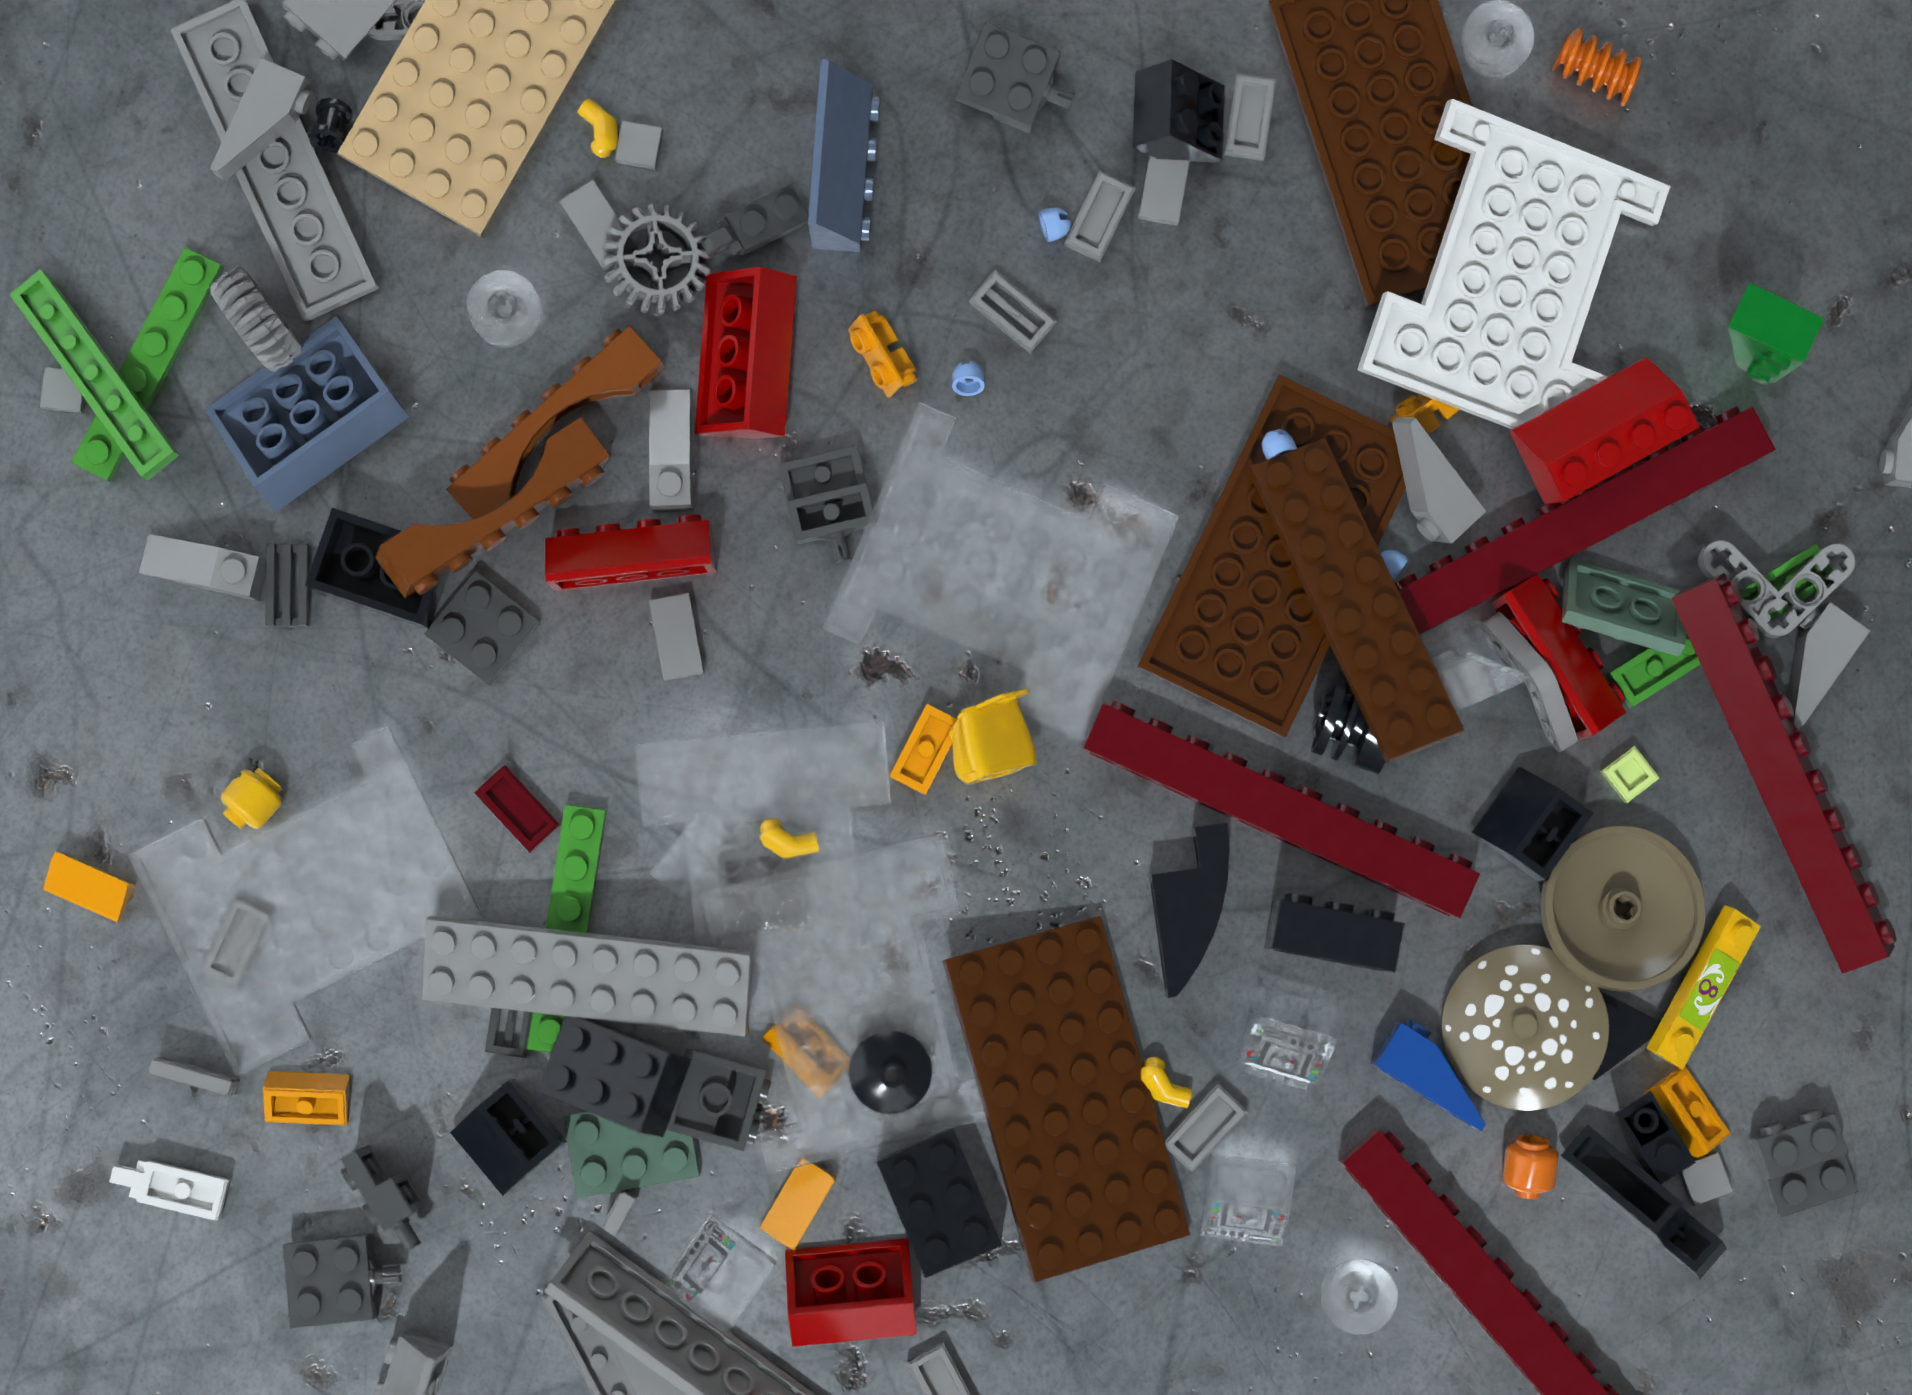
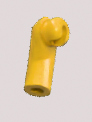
[577,98,619,158]
[760,818,819,858]
[1141,1057,1192,1109]

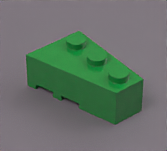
[1728,282,1825,385]

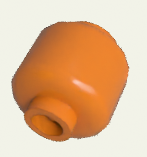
[1502,1135,1559,1199]

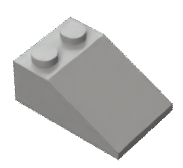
[373,1331,453,1395]

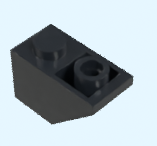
[1615,1091,1696,1184]

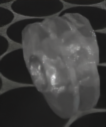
[1461,0,1535,78]
[467,270,542,347]
[1320,1259,1398,1335]

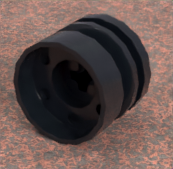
[1311,671,1385,774]

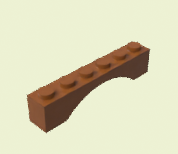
[446,326,665,519]
[376,417,610,598]

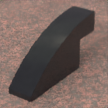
[1149,823,1230,998]
[1560,1124,1727,1279]

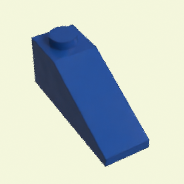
[1371,1020,1486,1132]

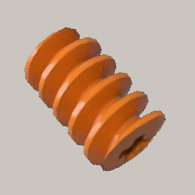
[1550,27,1642,107]

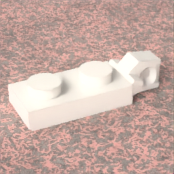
[109,1160,231,1221]

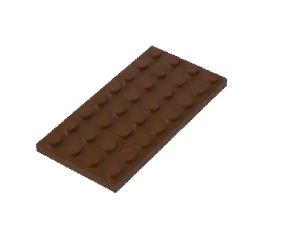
[1268,0,1473,308]
[1137,374,1406,738]
[942,916,1191,1282]

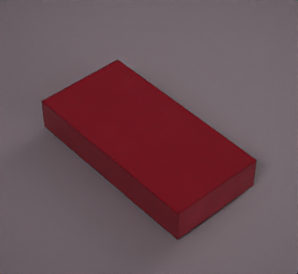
[474,765,561,853]

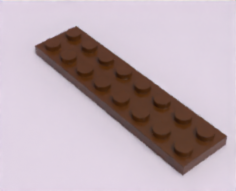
[1249,438,1465,764]

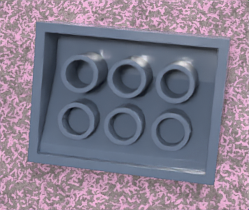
[808,59,880,252]
[204,315,409,512]

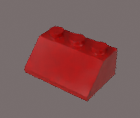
[785,1238,917,1347]

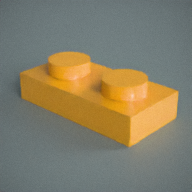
[889,704,957,796]

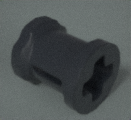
[308,98,353,153]

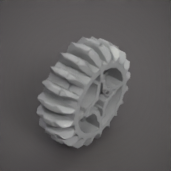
[601,203,710,314]
[210,266,301,372]

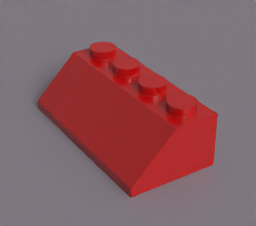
[694,267,797,439]
[1509,357,1699,504]
[545,514,717,591]
[1490,574,1627,741]

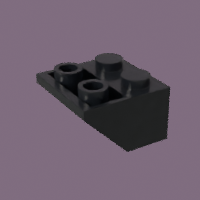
[1132,59,1225,163]
[1471,767,1593,881]
[450,1079,567,1196]

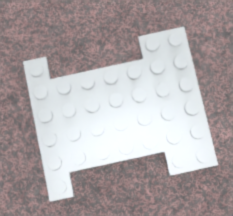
[1357,99,1670,429]

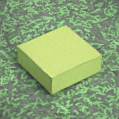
[1600,746,1660,803]

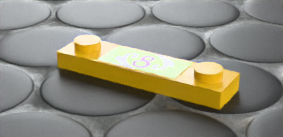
[1646,905,1761,1070]

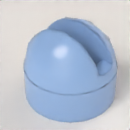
[1039,207,1071,242]
[952,361,985,396]
[1261,429,1297,460]
[1380,549,1410,581]

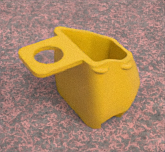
[950,689,1037,785]

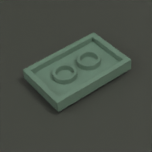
[1561,557,1686,657]
[563,1112,700,1198]

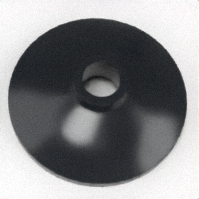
[849,1031,932,1114]

